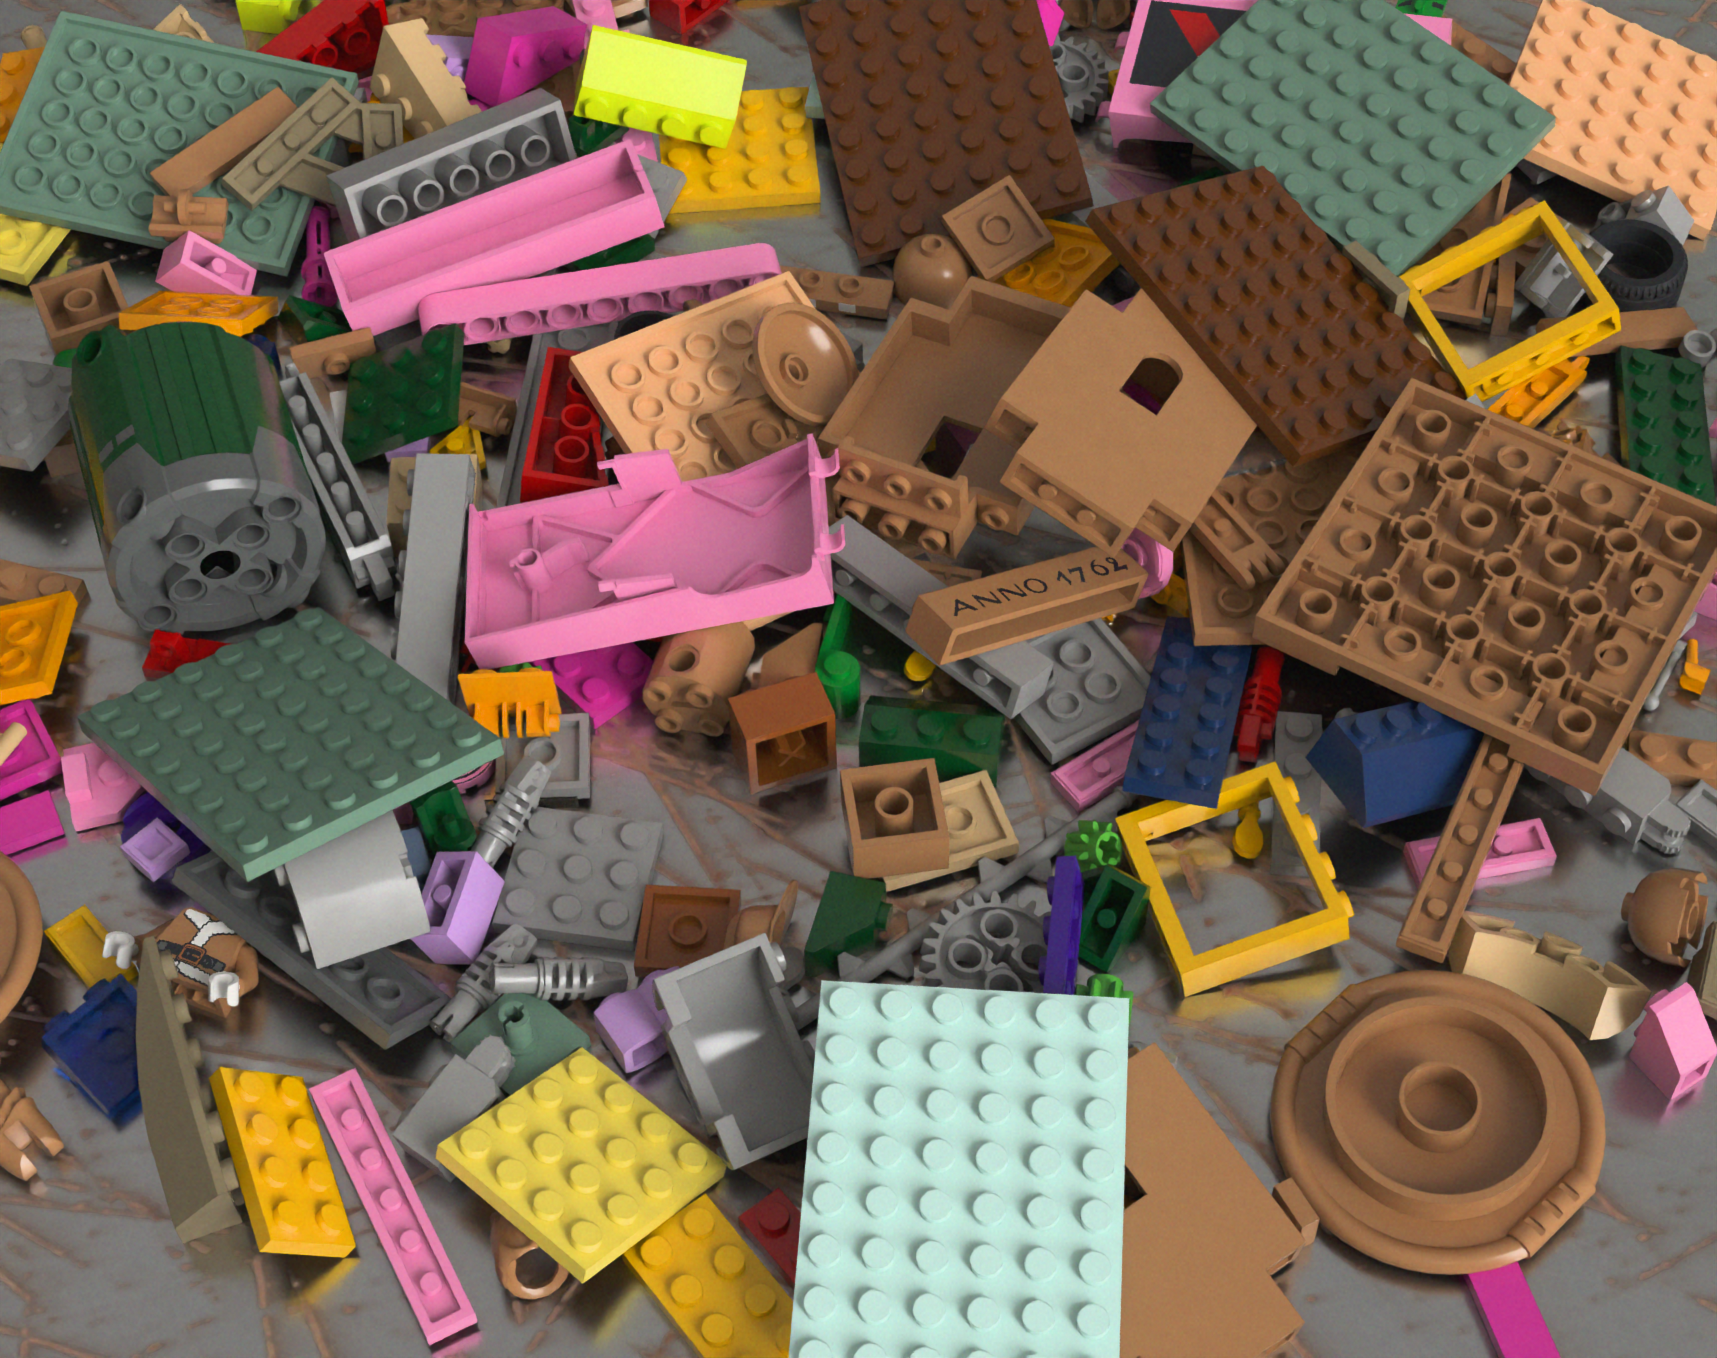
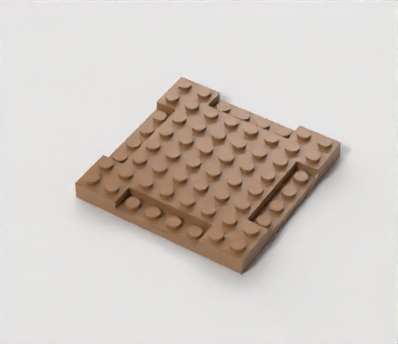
[1252,378,1717,796]

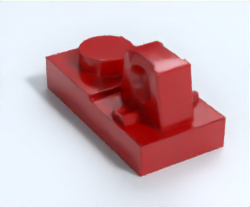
[142,629,230,679]

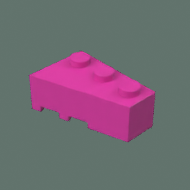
[464,6,587,107]

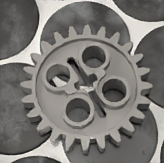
[1050,34,1109,123]
[919,891,1078,993]

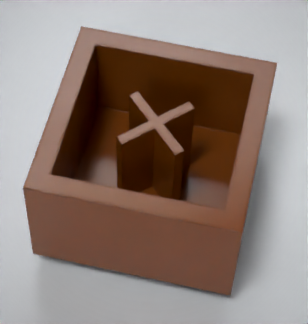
[728,672,837,795]

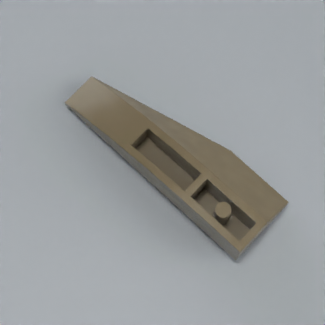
[136,935,245,1243]

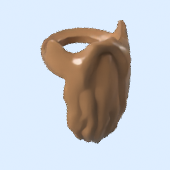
[490,1214,569,1299]

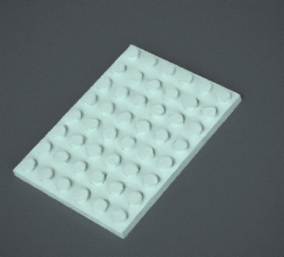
[788,980,1129,1358]

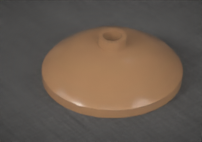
[752,303,859,426]

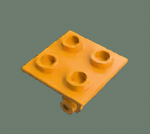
[458,668,562,738]

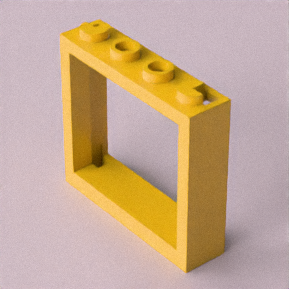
[1399,200,1622,402]
[1115,761,1354,997]

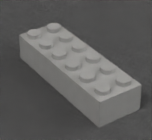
[326,88,577,243]

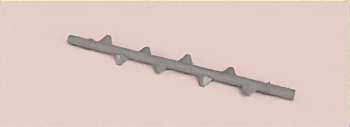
[794,786,1142,1031]

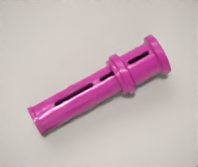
[301,206,338,307]

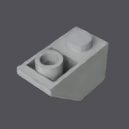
[1592,185,1694,246]

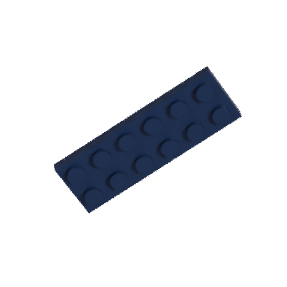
[1122,616,1253,809]

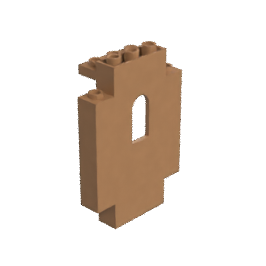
[818,276,1071,560]
[984,288,1257,558]
[1119,1042,1307,1358]

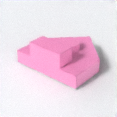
[61,743,145,831]

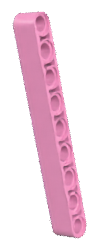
[417,243,782,345]

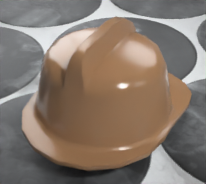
[723,880,798,950]

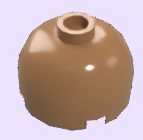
[893,233,972,310]
[1621,868,1708,968]

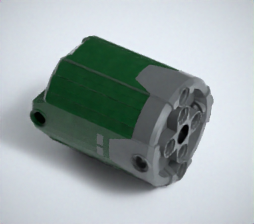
[68,321,326,634]

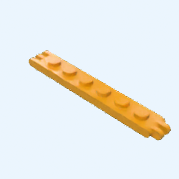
[1487,356,1590,429]

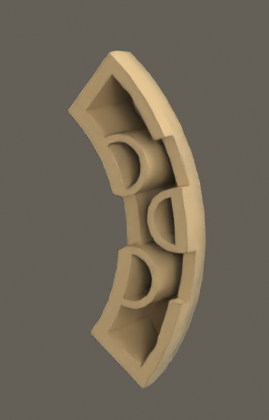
[1449,911,1651,1040]

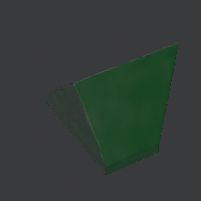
[278,295,352,345]
[1078,864,1151,972]

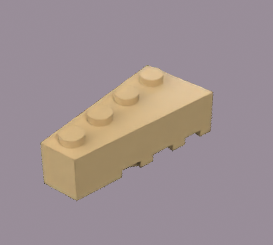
[369,18,482,139]

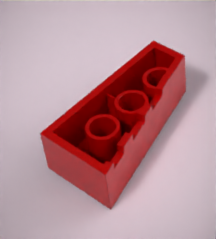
[256,0,389,74]
[520,347,609,503]

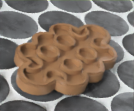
[386,0,566,37]

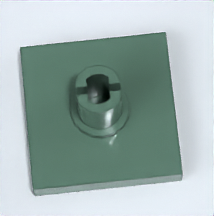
[449,993,591,1098]

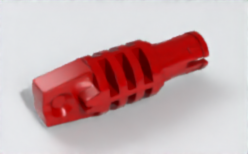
[1233,647,1285,762]

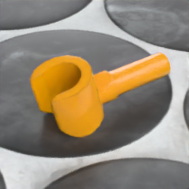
[1678,639,1711,695]

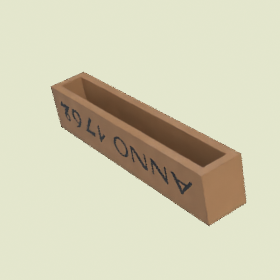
[905,547,1149,666]

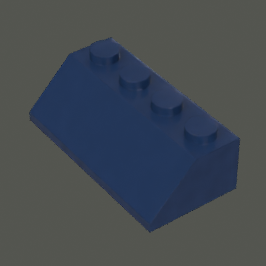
[1305,701,1484,828]

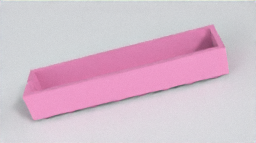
[324,139,664,336]

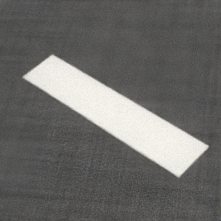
[330,390,347,443]

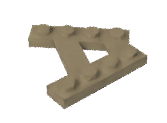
[222,77,404,211]

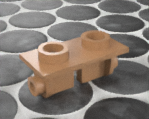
[458,382,517,437]

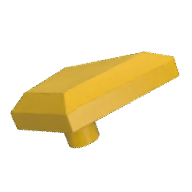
[429,416,487,470]

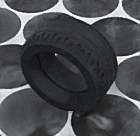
[1580,219,1688,312]

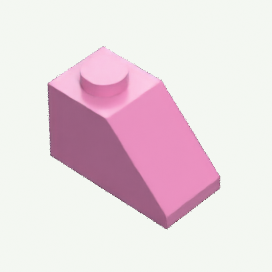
[155,230,257,295]

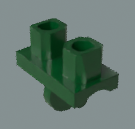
[568,115,629,157]
[410,781,477,861]

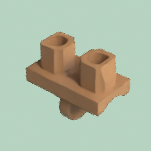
[149,189,229,244]

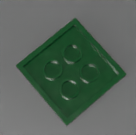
[342,323,464,465]

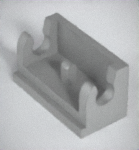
[1514,219,1614,318]

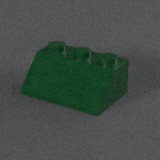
[859,695,1005,787]

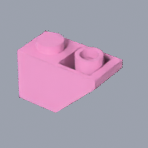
[1629,982,1717,1100]

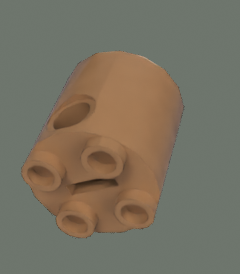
[642,621,755,736]

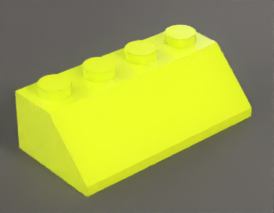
[573,25,747,149]

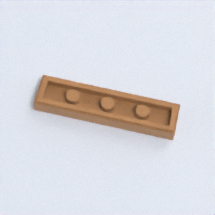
[150,87,298,196]
[1535,307,1698,357]

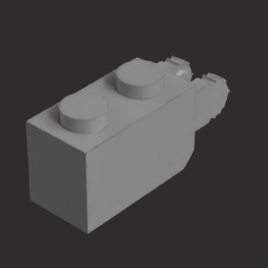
[392,1035,516,1183]

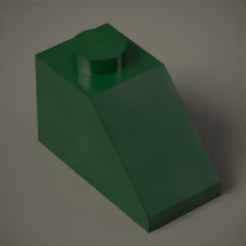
[804,871,893,978]

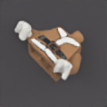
[102,907,259,1018]

